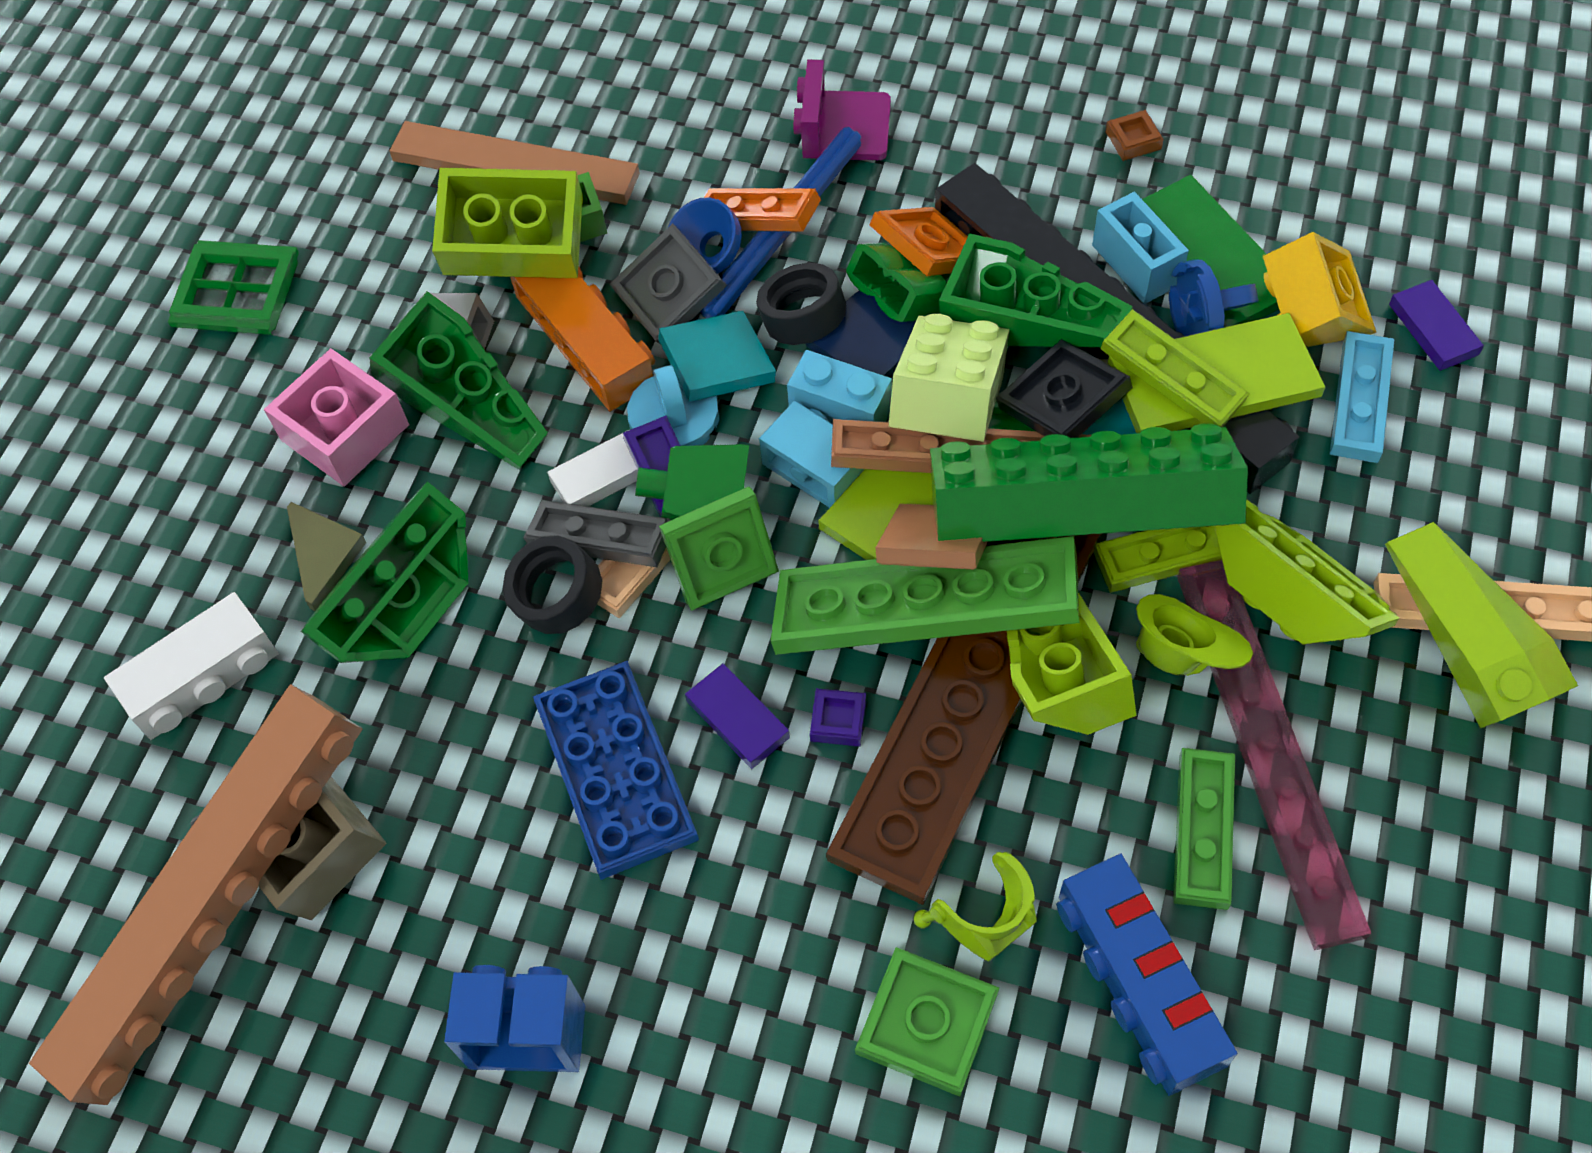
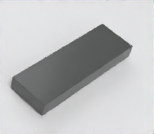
[523,500,670,567]

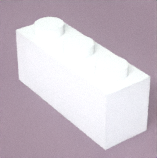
[103,592,279,740]

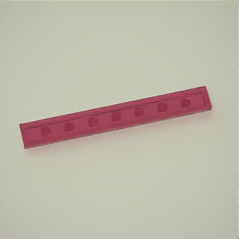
[1177,560,1371,951]

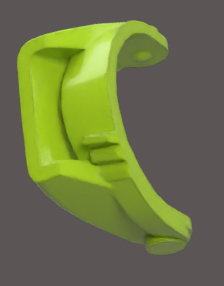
[913,852,1037,962]

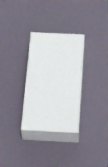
[547,430,638,507]

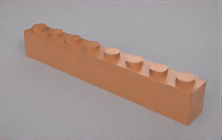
[29,684,363,1105]

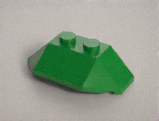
[300,481,469,663]

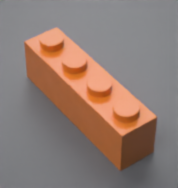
[511,266,655,412]

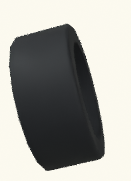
[756,263,847,345]
[502,535,602,634]

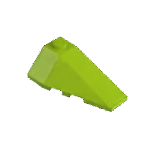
[1385,522,1578,728]
[1007,593,1137,735]

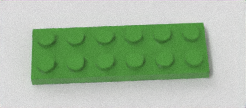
[771,536,1080,655]

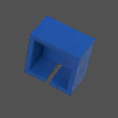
[444,965,586,1072]

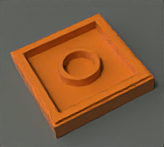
[869,207,968,276]

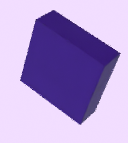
[809,688,866,747]

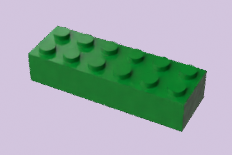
[930,424,1248,542]

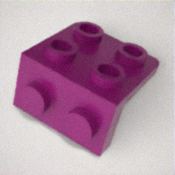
[793,59,891,160]

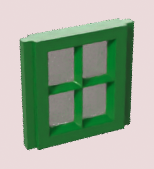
[168,240,299,335]

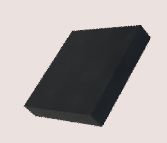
[996,339,1133,438]

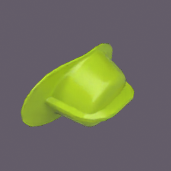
[1136,594,1253,676]

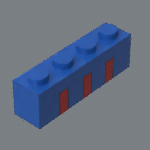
[1056,853,1238,1096]

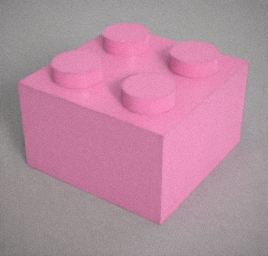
[264,348,409,487]

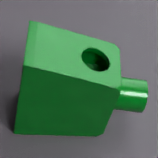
[635,444,749,521]

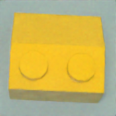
[1263,232,1376,347]

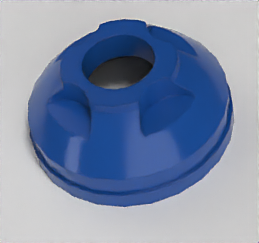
[668,197,742,274]

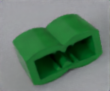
[846,242,947,322]

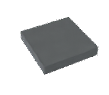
[610,223,727,345]

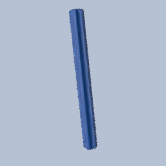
[700,127,861,318]

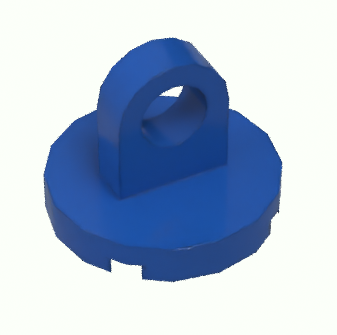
[1169,259,1259,336]

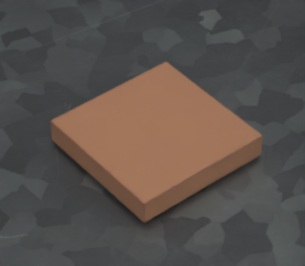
[875,504,988,570]

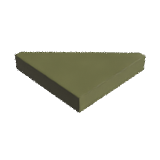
[287,502,366,611]

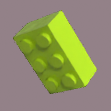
[432,168,583,278]

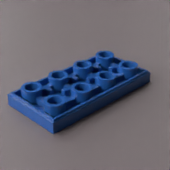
[533,661,699,880]

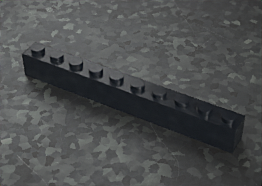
[935,163,1299,494]

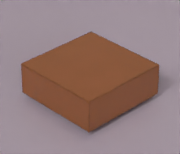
[1105,110,1164,161]

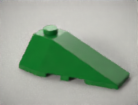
[939,234,1133,347]
[369,291,548,470]

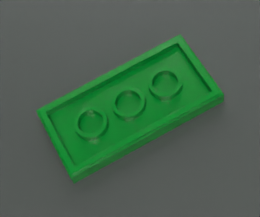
[1142,174,1279,328]

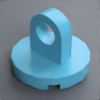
[627,365,719,446]

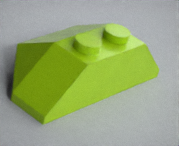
[1214,499,1399,644]

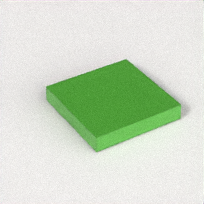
[659,486,779,611]
[855,947,999,1097]

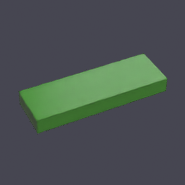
[1173,748,1235,910]

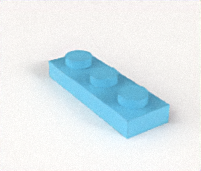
[1330,331,1394,463]

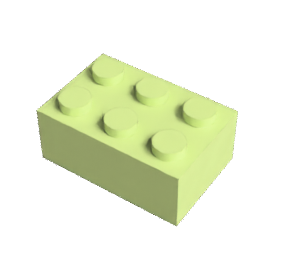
[888,314,1010,442]

